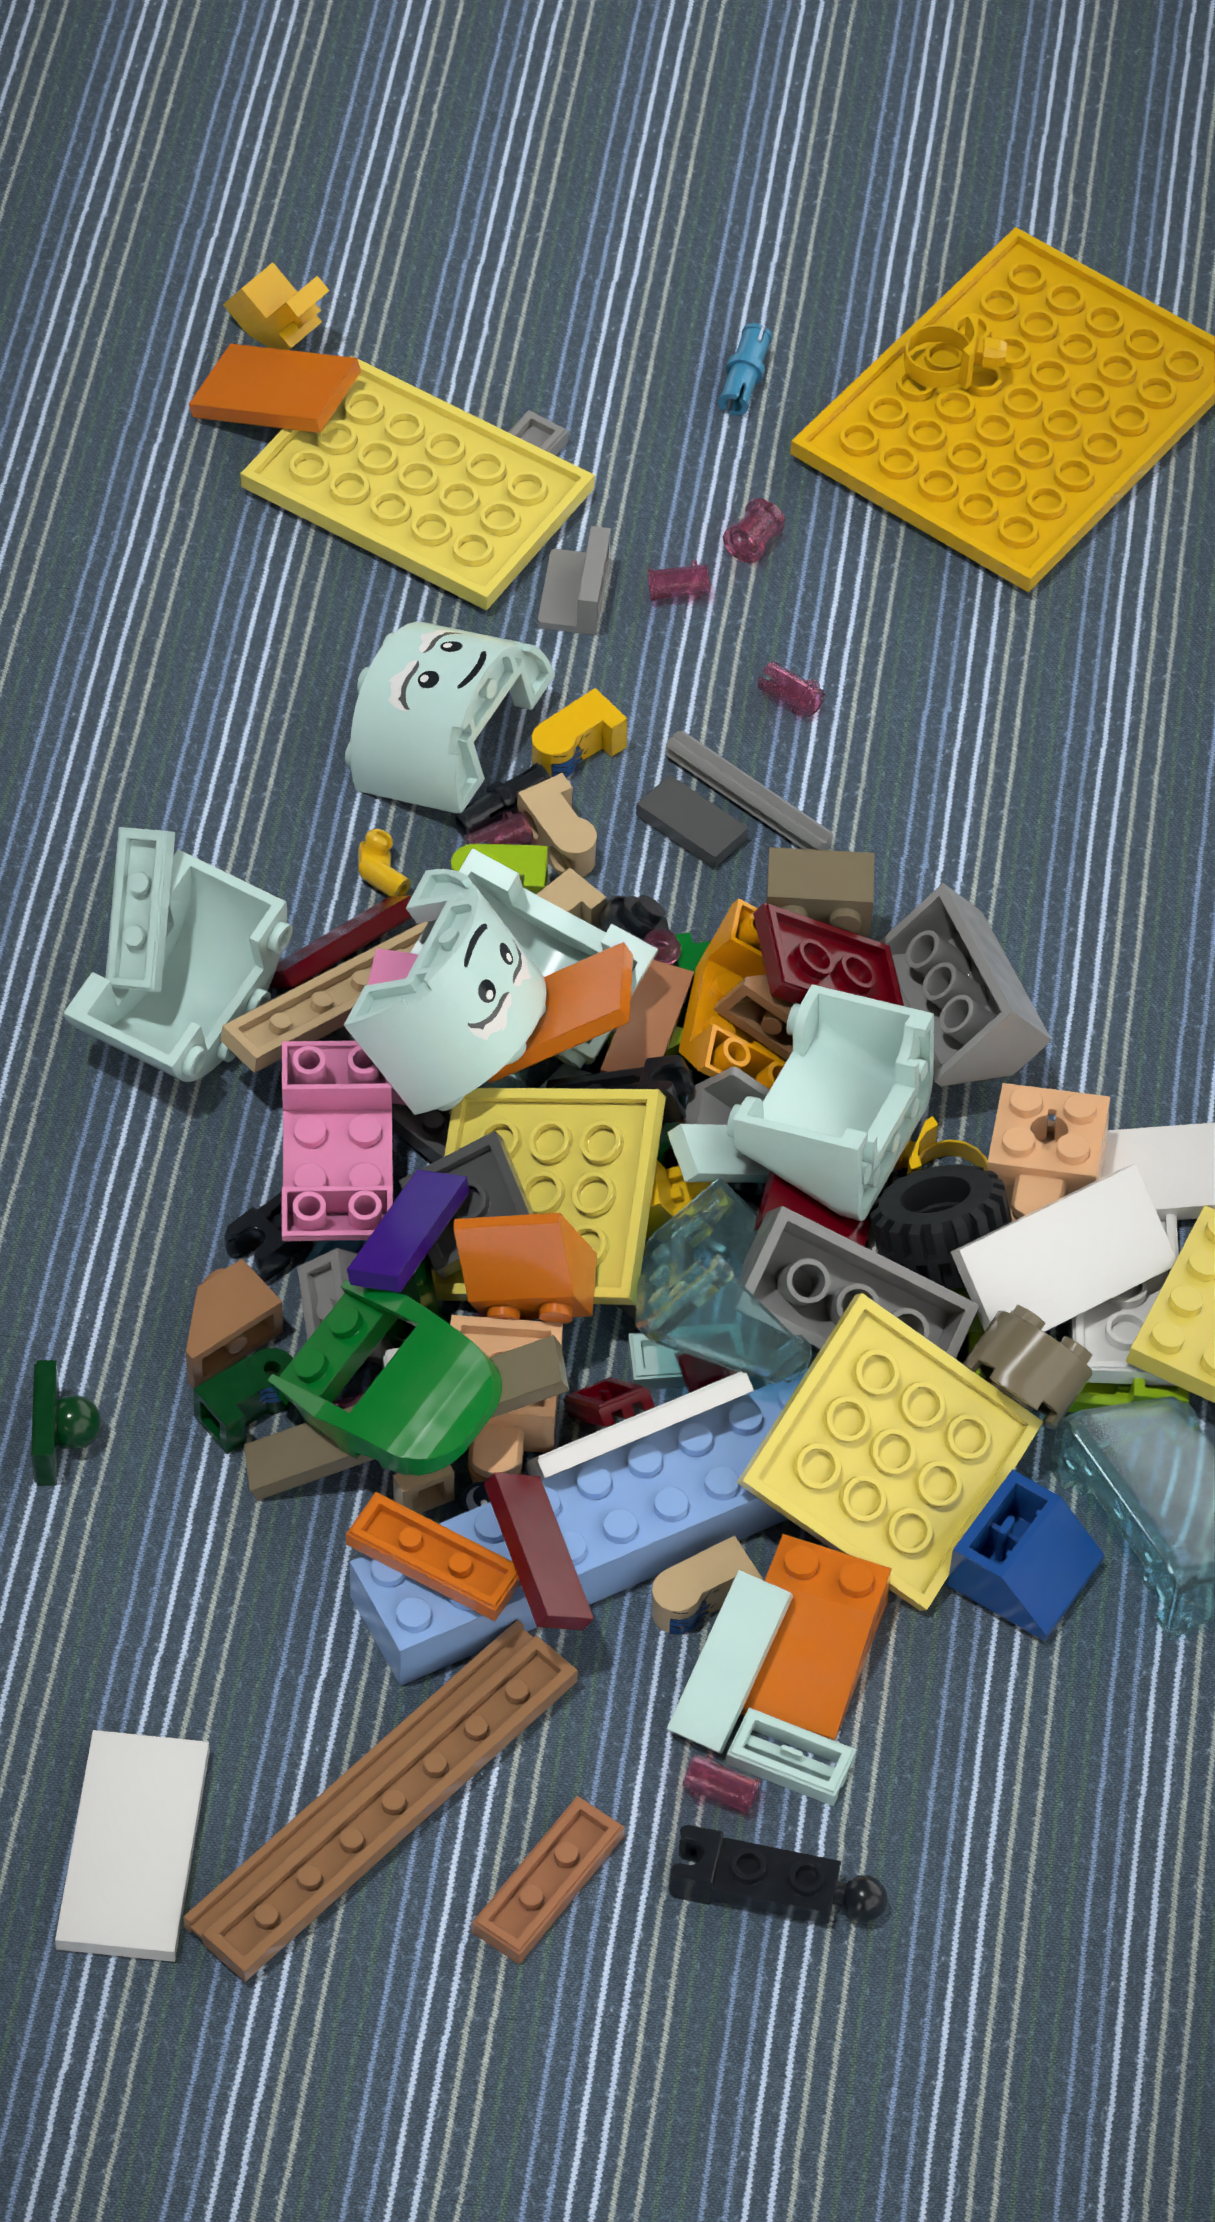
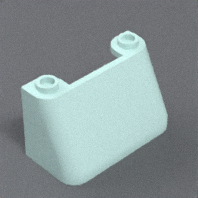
[727,985,934,1221]

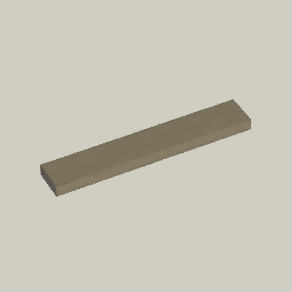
[244,1335,569,1500]

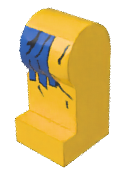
[532,688,628,778]

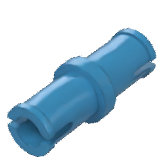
[718,323,772,416]

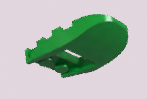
[267,1280,502,1476]

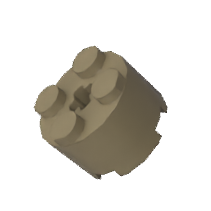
[963,1305,1093,1430]

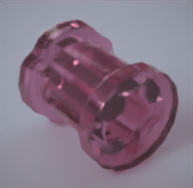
[723,498,785,563]

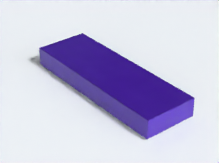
[347,1169,470,1293]

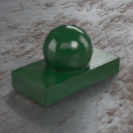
[31,1360,102,1486]

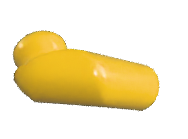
[358,829,411,897]

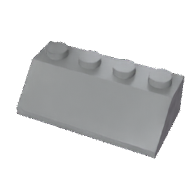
[879,883,1052,1087]
[733,1206,980,1359]

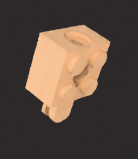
[987,1083,1110,1222]
[450,1315,563,1483]

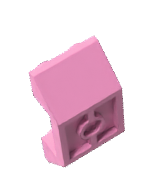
[282,1041,393,1241]

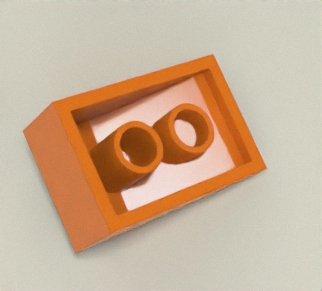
[740,1534,892,1741]

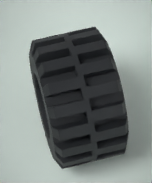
[869,1164,1012,1289]

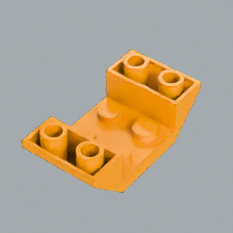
[678,898,786,1090]

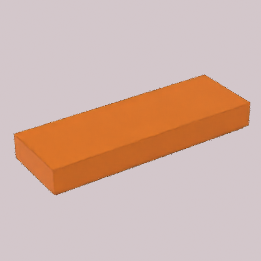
[346,1492,521,1621]

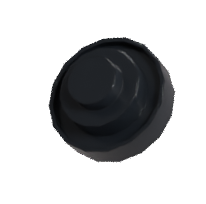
[599,895,672,961]

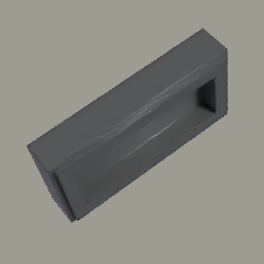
[636,775,748,869]

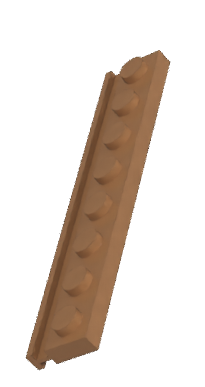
[183,1619,578,1982]

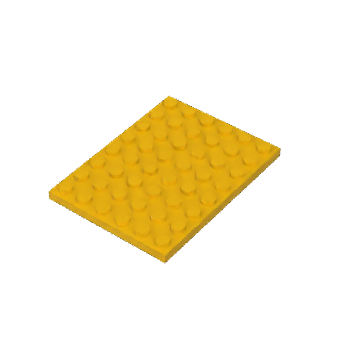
[790,227,1215,593]

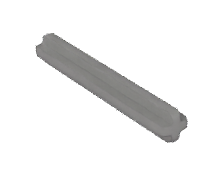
[665,731,833,850]

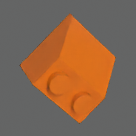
[453,1213,597,1324]

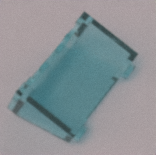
[635,1177,812,1384]
[1050,1396,1215,1640]

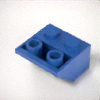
[947,1469,1104,1641]

